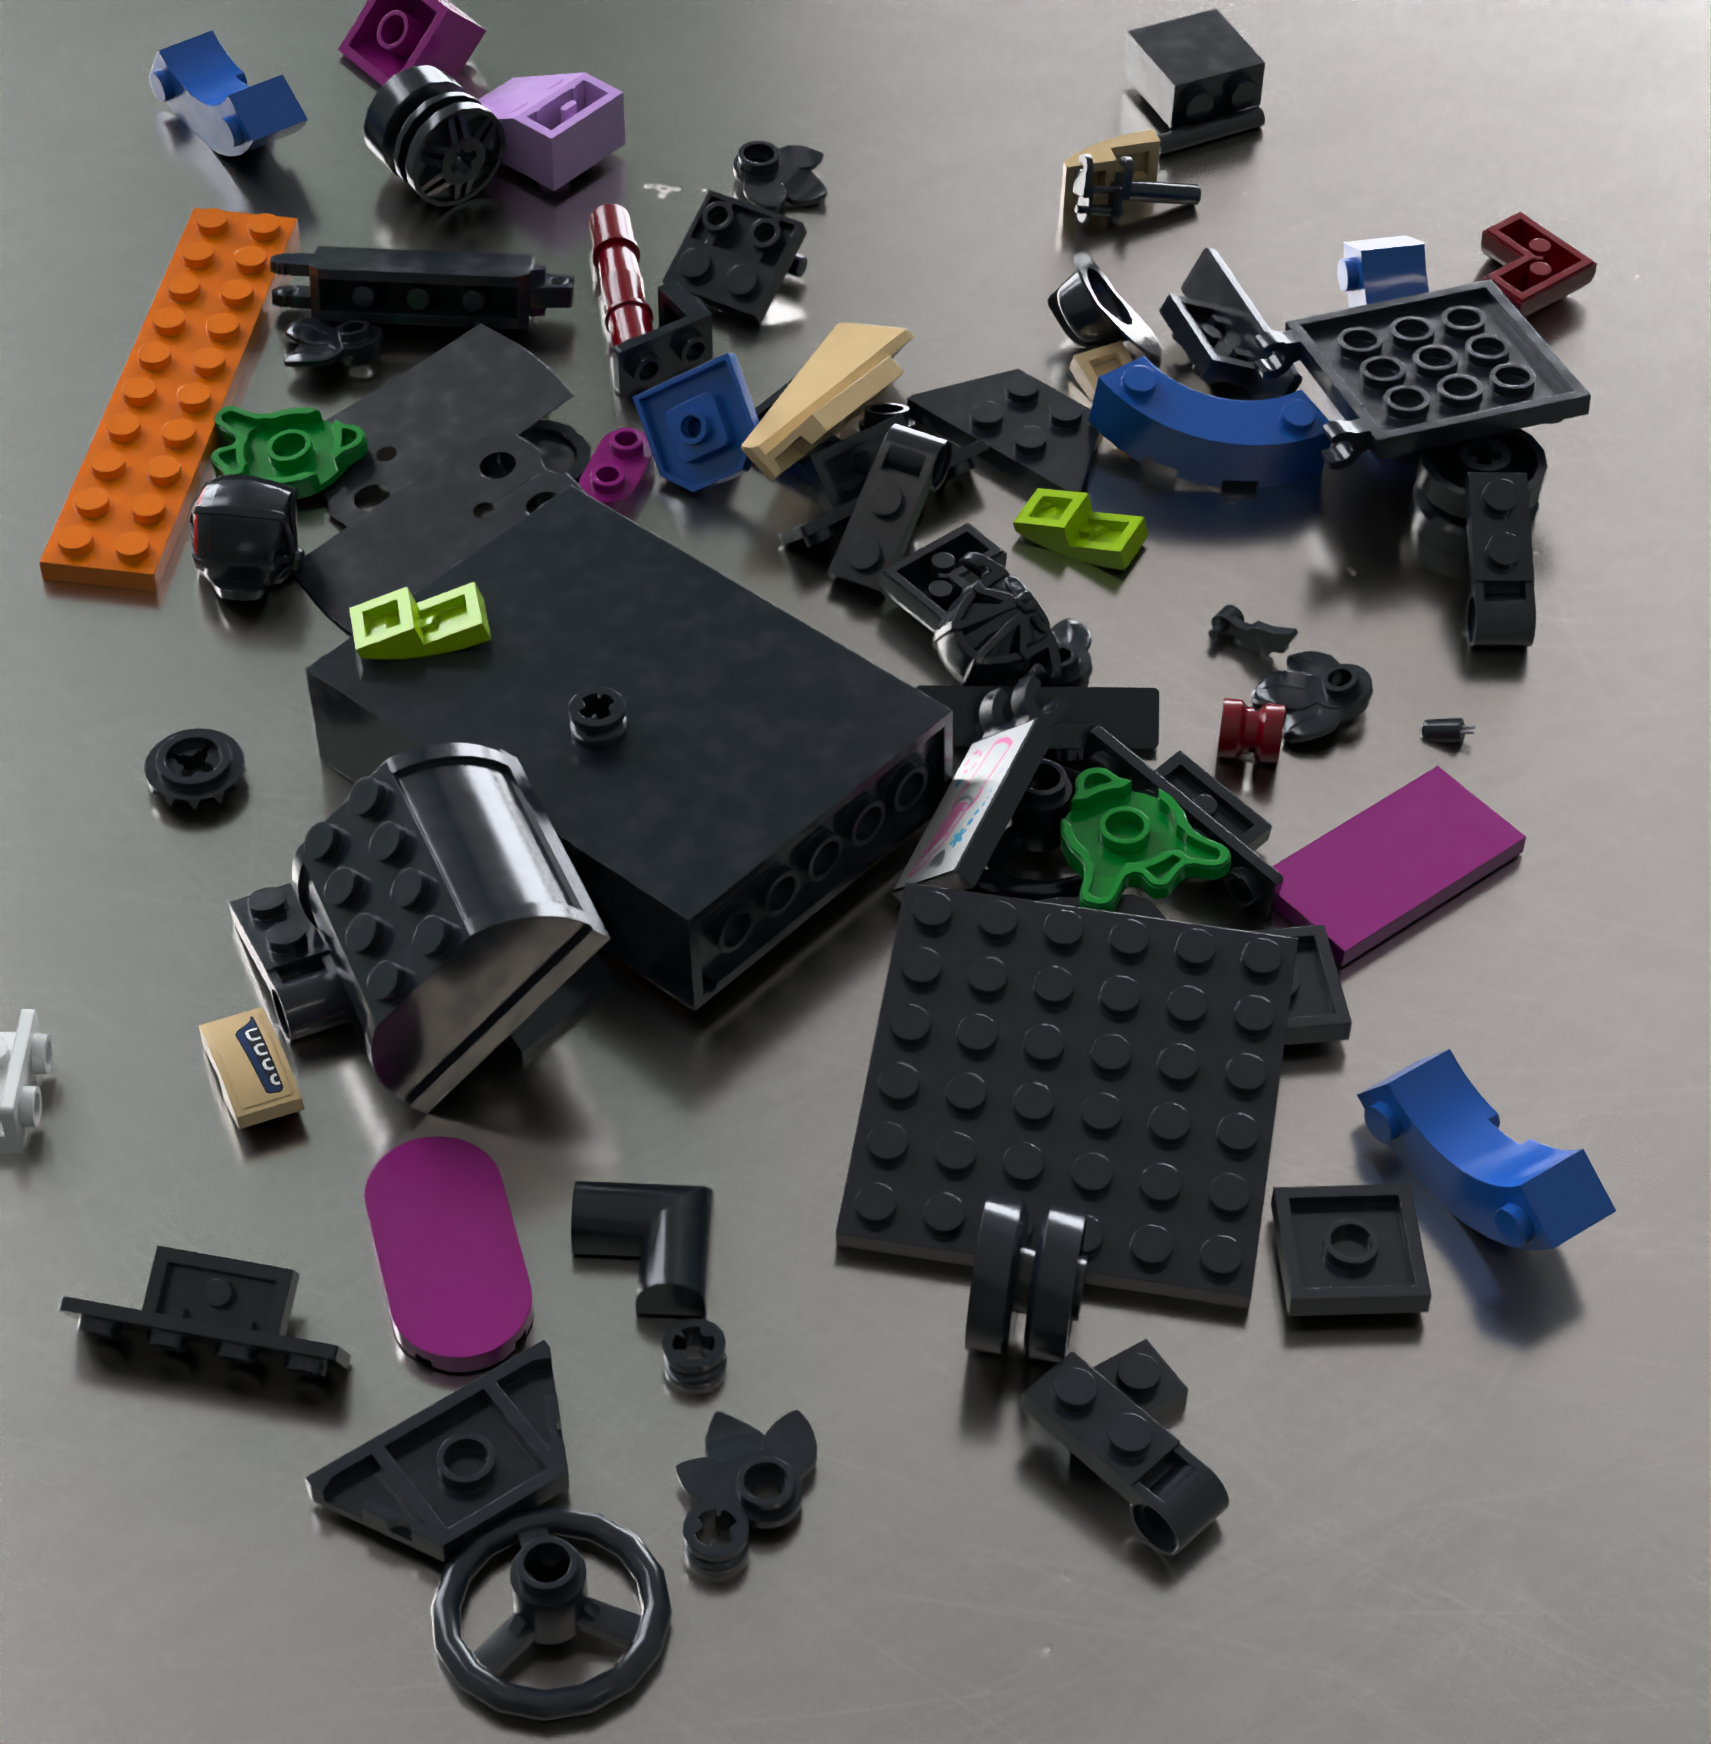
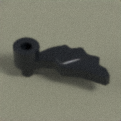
[1208,605,1299,657]

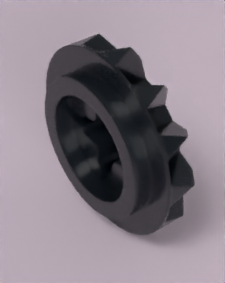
[144,728,246,810]

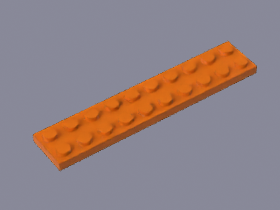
[39,208,300,592]

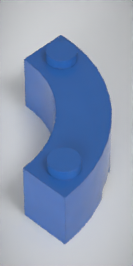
[149,30,308,156]
[1337,236,1429,308]
[1088,356,1331,488]
[1357,1049,1616,1251]

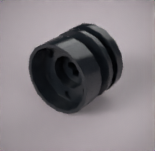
[363,65,506,207]

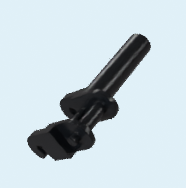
[1073,154,1201,224]

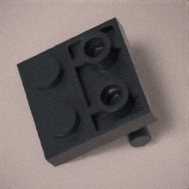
[662,190,807,325]

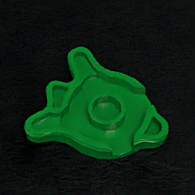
[211,406,368,499]
[1060,767,1231,912]

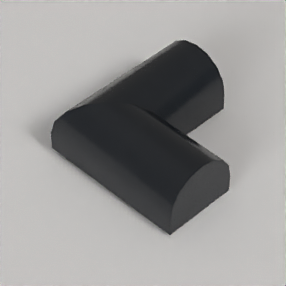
[879,523,1007,634]
[571,1181,715,1316]

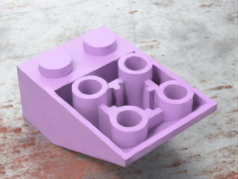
[478,72,625,191]

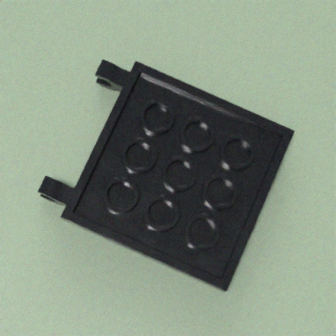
[1254,279,1591,470]

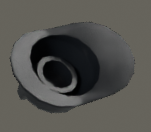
[1048,251,1162,357]

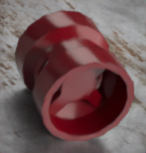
[1217,698,1286,765]

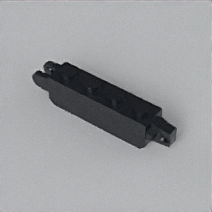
[270,246,575,329]

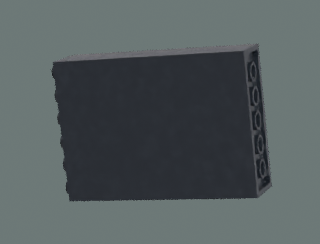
[305,485,953,1011]

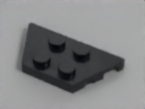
[907,368,1103,492]
[305,1340,569,1562]

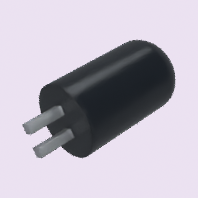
[1420,718,1475,743]

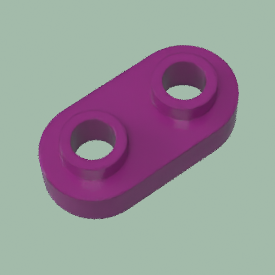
[579,427,655,516]

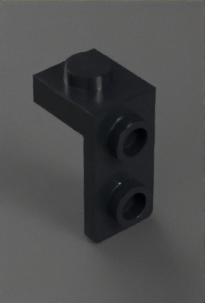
[612,280,713,395]

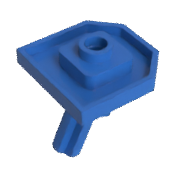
[632,352,759,493]

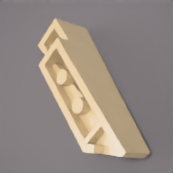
[741,323,914,482]

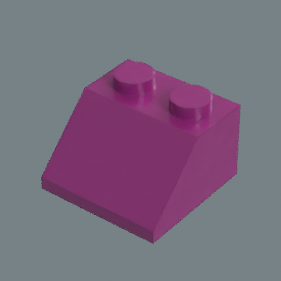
[337,0,487,86]

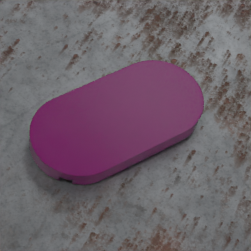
[364,1136,533,1372]

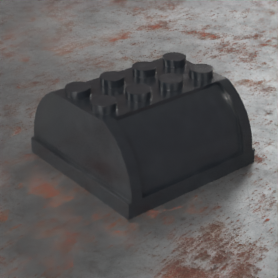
[292,743,610,1114]

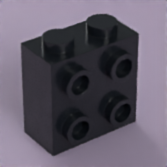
[1124,8,1265,129]

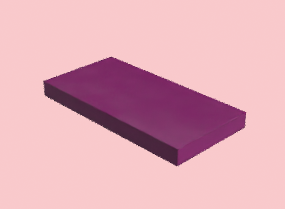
[1272,766,1526,966]

